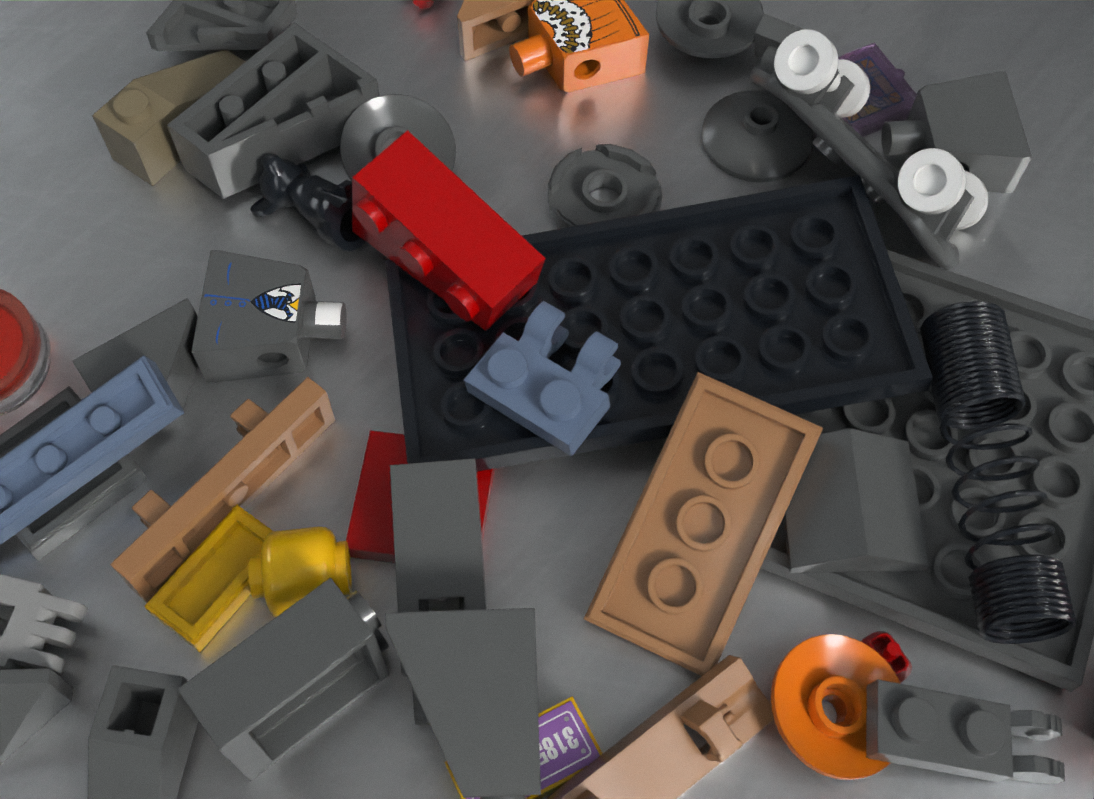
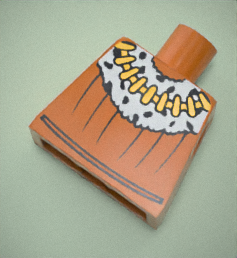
[509,0,649,93]

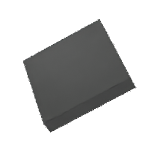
[0,386,148,561]

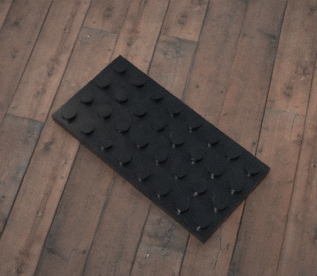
[385,175,933,472]

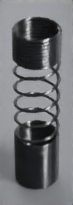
[920,301,1076,644]

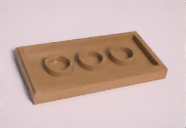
[584,372,823,676]

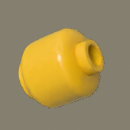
[248,526,352,618]

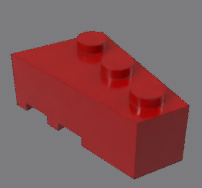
[352,130,546,331]

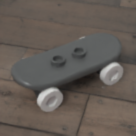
[749,29,988,270]

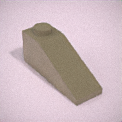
[92,50,246,186]

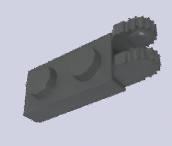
[866,680,1065,784]

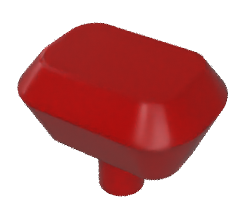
[861,631,912,683]

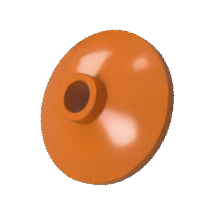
[771,634,901,780]

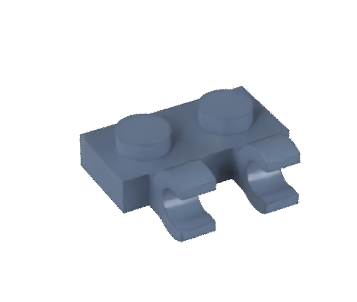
[464,301,621,457]

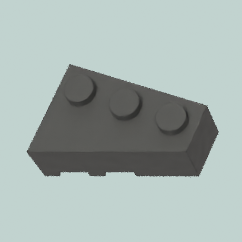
[167,23,380,199]

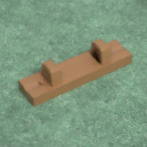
[110,377,336,603]
[546,655,774,799]

